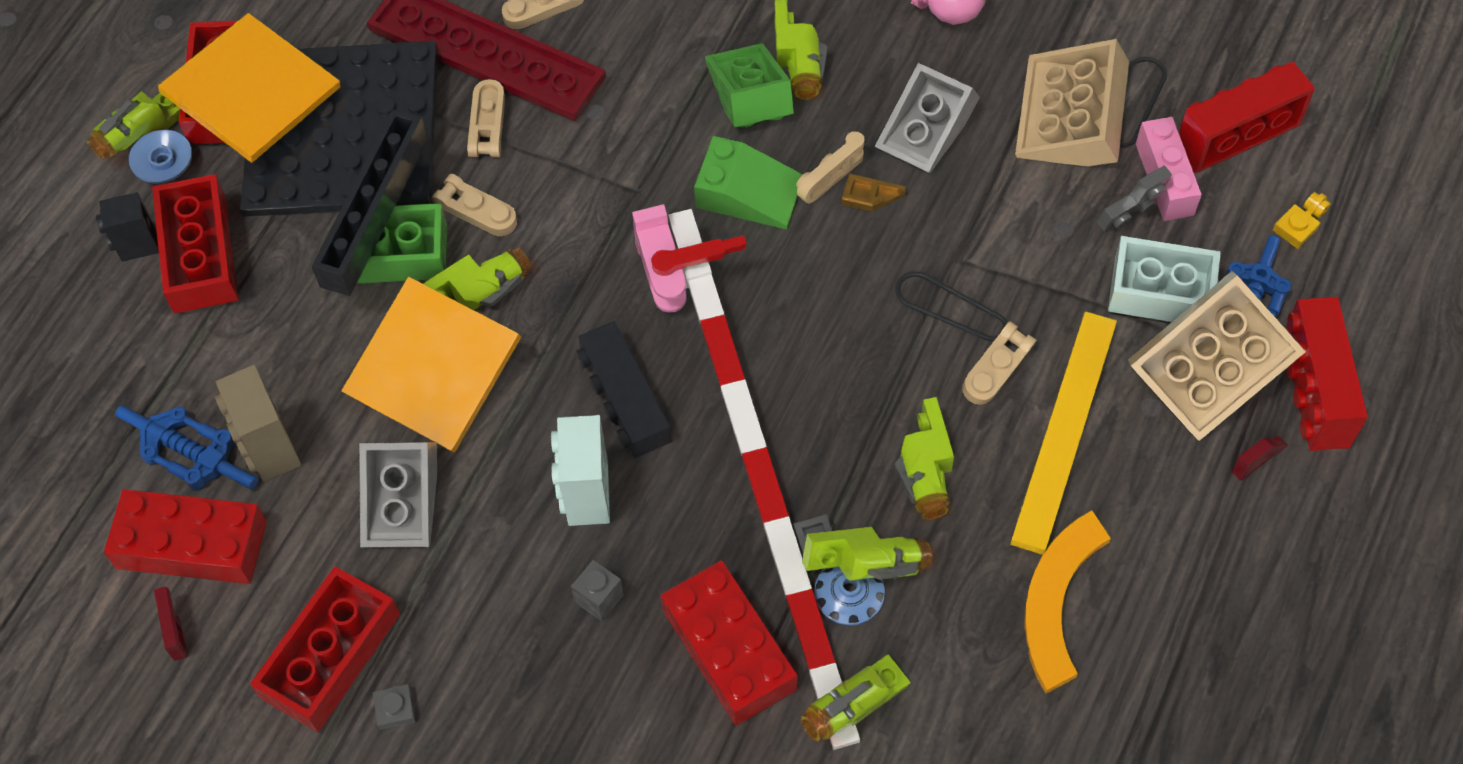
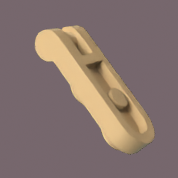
[502,0,584,29]
[467,79,505,157]
[797,132,865,204]
[431,174,517,236]
[962,321,1037,405]

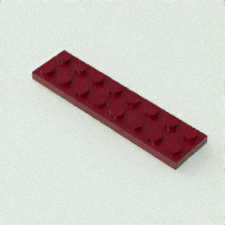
[367,0,606,121]

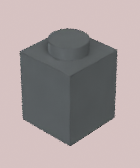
[571,560,624,621]

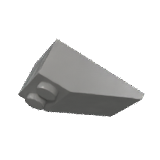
[875,63,980,173]
[359,442,437,547]

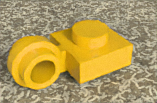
[1272,192,1331,249]

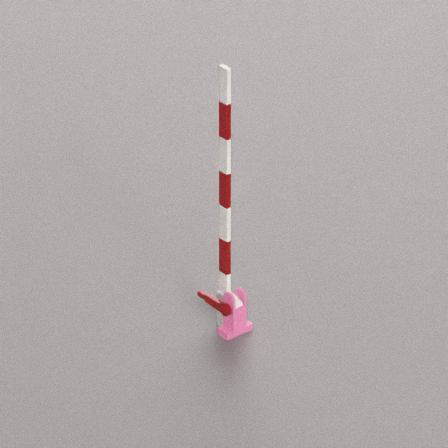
[632,204,860,750]

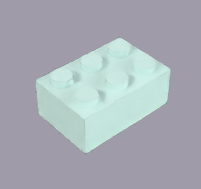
[1108,236,1220,322]
[551,415,610,526]

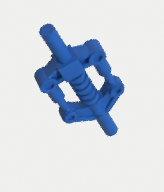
[1226,235,1292,317]
[115,405,258,491]

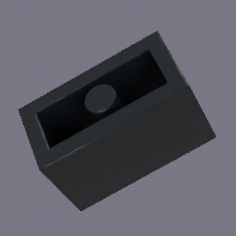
[96,192,159,262]

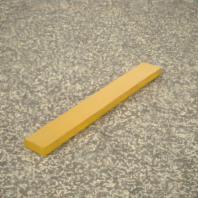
[1010,311,1117,555]

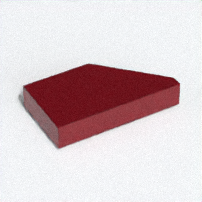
[1232,436,1288,481]
[154,586,188,661]

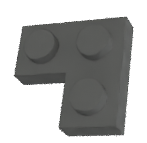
[1097,165,1172,232]

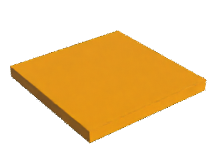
[158,13,340,163]
[342,277,521,453]

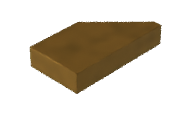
[841,173,906,212]

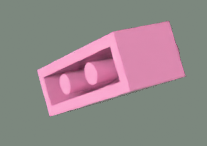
[1136,117,1202,221]

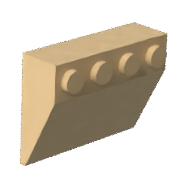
[1015,39,1129,167]
[1128,271,1306,441]

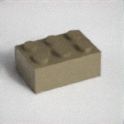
[215,364,302,482]

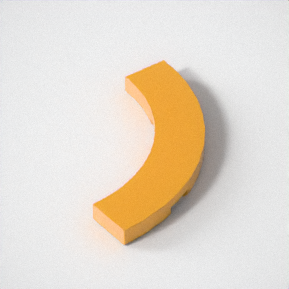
[1024,510,1111,694]

